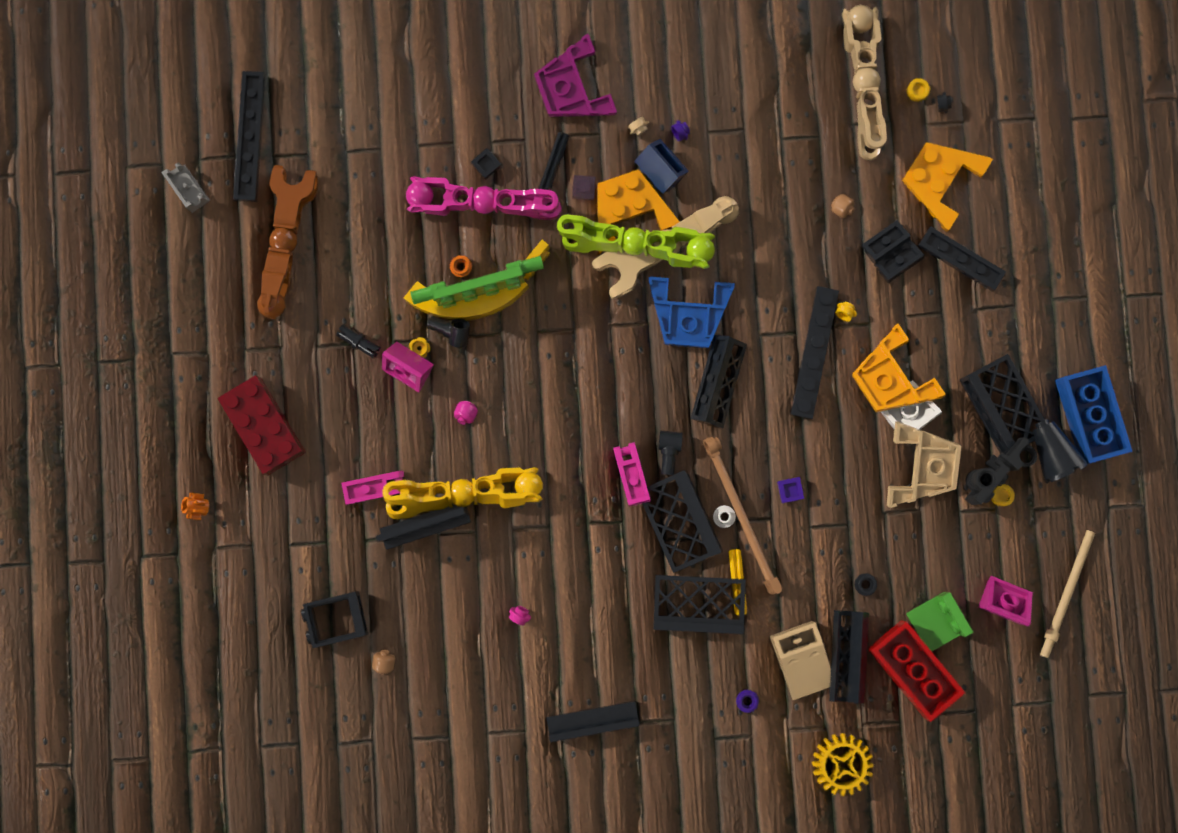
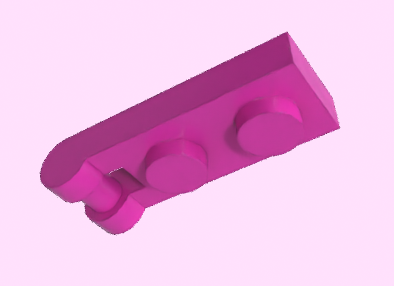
[613,442,650,507]
[341,470,405,505]

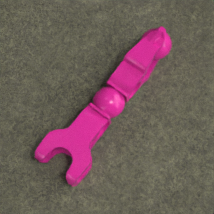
[406,176,562,220]

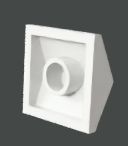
[880,380,942,429]

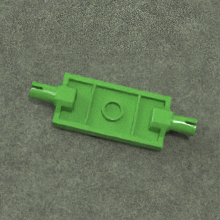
[410,256,544,308]

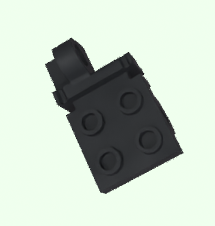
[965,437,1037,505]

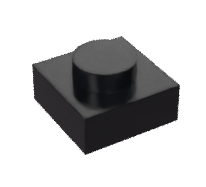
[471,148,502,180]

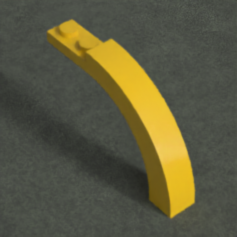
[404,240,550,320]

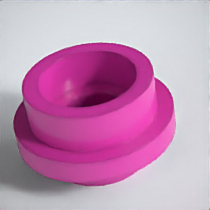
[509,606,531,625]

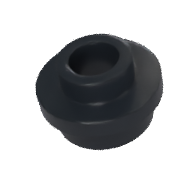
[937,91,952,114]
[854,573,877,596]

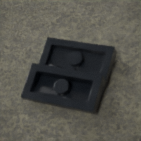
[862,220,924,283]

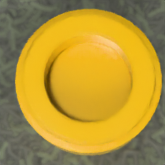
[907,78,930,102]
[991,484,1015,507]

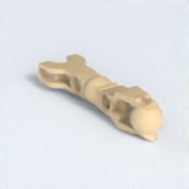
[842,5,887,160]
[592,196,739,299]

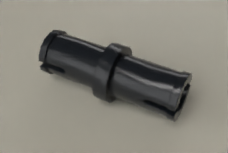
[336,324,381,359]

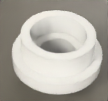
[713,506,736,528]

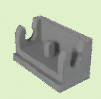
[161,163,210,213]

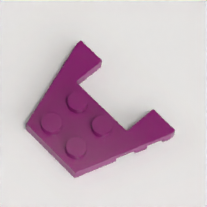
[534,34,617,117]

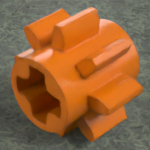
[181,493,209,520]

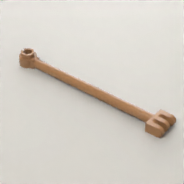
[703,437,782,595]

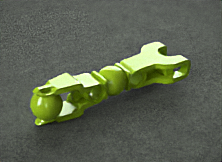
[557,214,715,269]

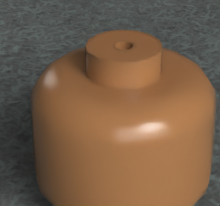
[831,194,855,218]
[372,650,395,674]

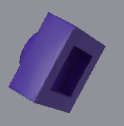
[777,477,804,503]

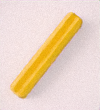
[729,549,747,616]

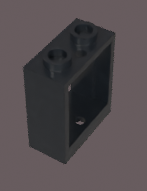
[301,591,369,648]

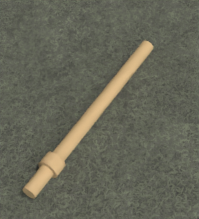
[1040,530,1095,658]

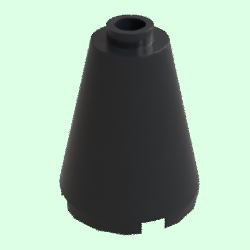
[1033,419,1088,484]

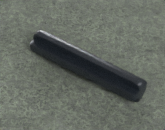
[538,132,569,190]

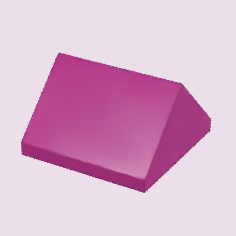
[382,342,434,392]
[978,576,1033,626]

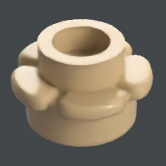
[628,116,649,136]

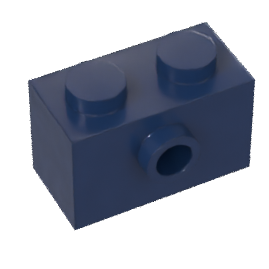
[635,139,689,194]

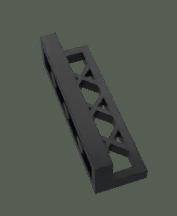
[690,335,747,428]
[829,610,869,704]
[546,701,640,742]

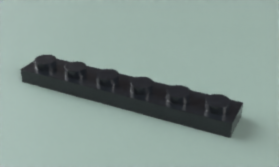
[233,71,266,202]
[790,286,839,420]

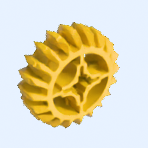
[812,733,874,796]

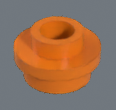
[450,255,472,278]

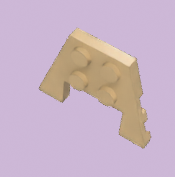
[887,421,961,508]

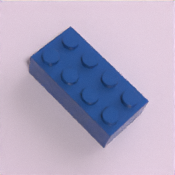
[1055,365,1132,464]

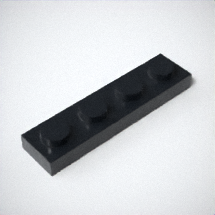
[918,226,1006,292]

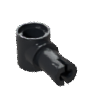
[427,316,470,348]
[659,430,683,475]

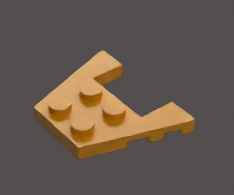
[902,142,993,232]
[597,169,679,253]
[852,324,946,412]

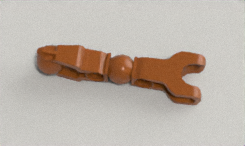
[257,165,318,319]

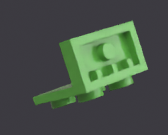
[906,592,973,652]

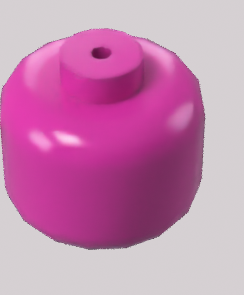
[454,401,478,425]

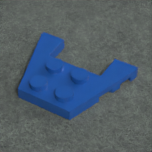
[649,277,735,348]

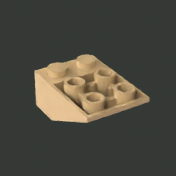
[770,621,831,700]

